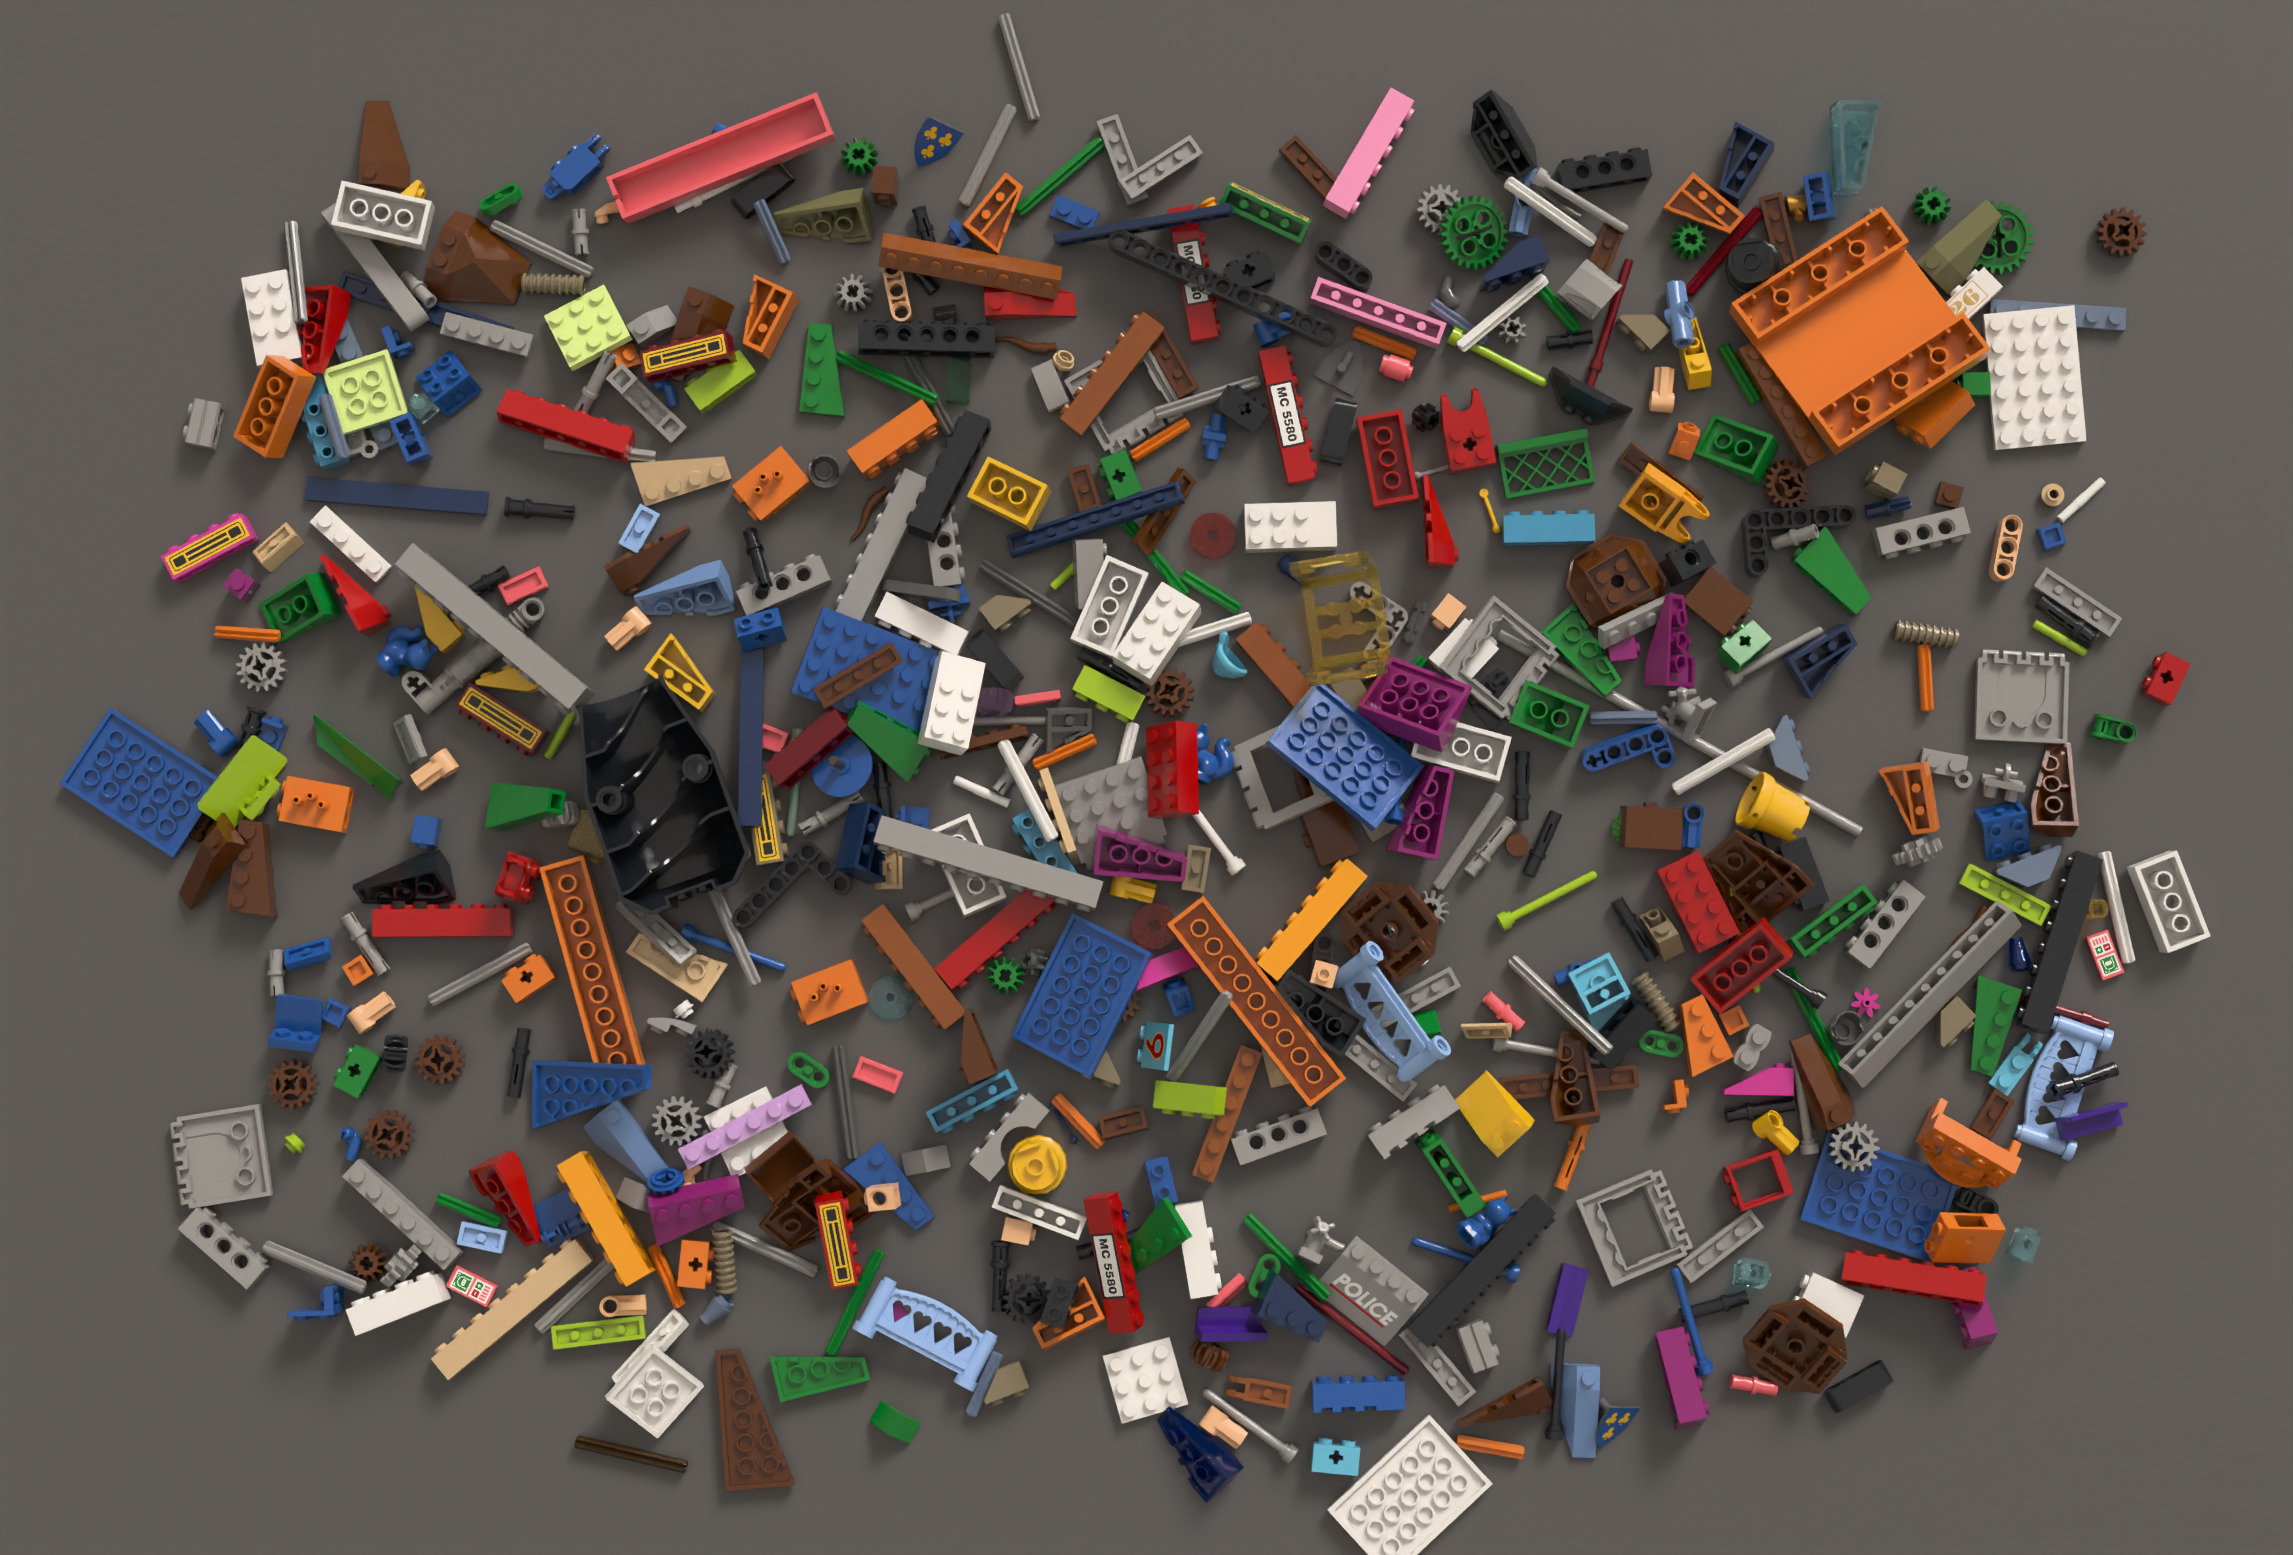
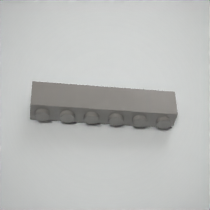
[342,1159,465,1270]

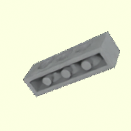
[927,503,966,588]
[1871,507,1971,560]
[736,554,832,616]
[1844,880,1926,970]
[1231,1106,1327,1166]
[178,1207,270,1289]

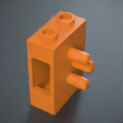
[1894,381,1975,449]
[732,446,812,524]
[277,776,355,833]
[789,959,869,1026]
[1924,1212,2006,1264]

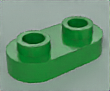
[479,183,523,217]
[1638,1030,1684,1057]
[788,1052,830,1088]
[1248,1253,1281,1298]

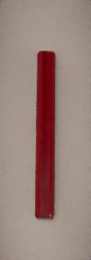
[1686,207,1763,297]

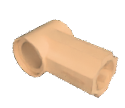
[1649,366,1675,413]
[604,606,652,651]
[410,748,460,791]
[347,991,396,1035]
[599,1294,647,1317]
[1199,1405,1248,1449]

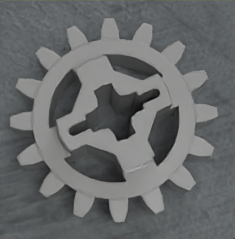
[1416,184,1461,233]
[236,643,288,693]
[1892,836,1943,867]
[652,1096,703,1146]
[1828,1121,1880,1172]
[380,1243,422,1287]

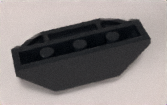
[1471,89,1538,179]
[1548,366,1633,426]

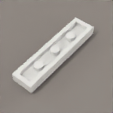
[310,505,393,584]
[611,1309,689,1383]

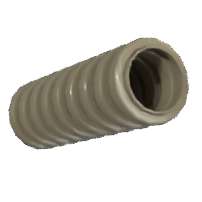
[521,273,586,295]
[1893,620,1959,649]
[1631,972,1682,1033]
[712,1228,737,1294]

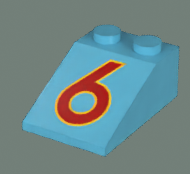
[1137,1021,1174,1071]

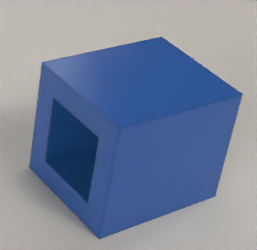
[411,815,442,850]

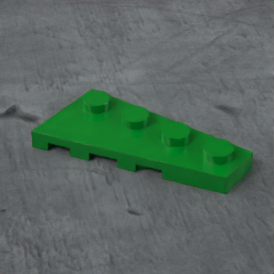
[799,323,845,417]
[1541,602,1622,698]
[1969,975,2022,1077]
[1128,1197,1192,1275]
[769,1356,871,1402]

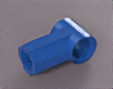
[1253,314,1302,347]
[194,710,240,757]
[1681,803,1705,848]

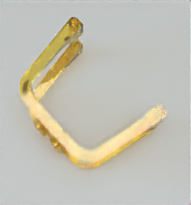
[1289,550,1391,687]

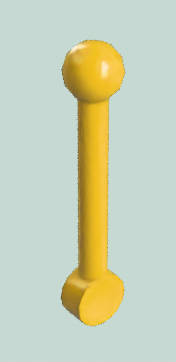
[1479,489,1501,534]

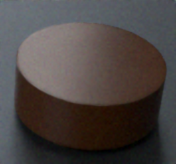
[1505,834,1529,857]

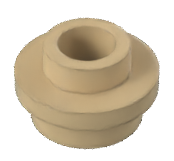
[1052,350,1074,371]
[2041,483,2064,506]

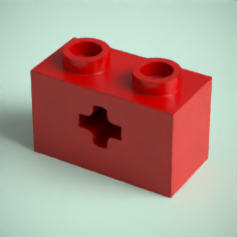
[2141,652,2191,707]

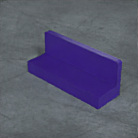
[2055,1102,2128,1141]
[1545,1263,1589,1337]
[1194,1307,1268,1342]

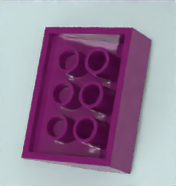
[1358,657,1472,753]

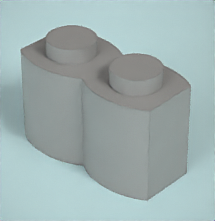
[1729,1023,1771,1071]

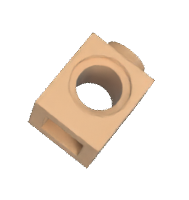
[1430,593,1466,631]
[1309,960,1338,989]
[864,1182,901,1212]
[1001,1216,1037,1245]

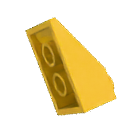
[1455,1070,1535,1157]

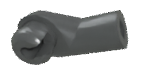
[1439,276,1460,309]

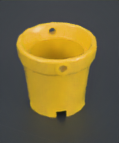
[1735,772,1810,842]
[1007,1135,1067,1195]

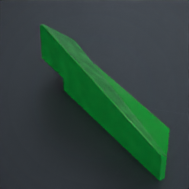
[313,715,403,800]

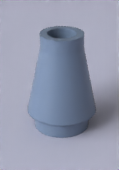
[700,1294,734,1326]

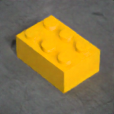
[967,457,1052,531]

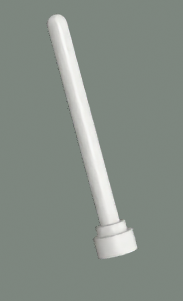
[1192,810,1246,876]

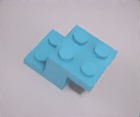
[1567,952,1630,1031]

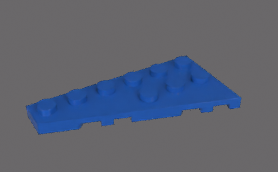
[531,1060,652,1129]

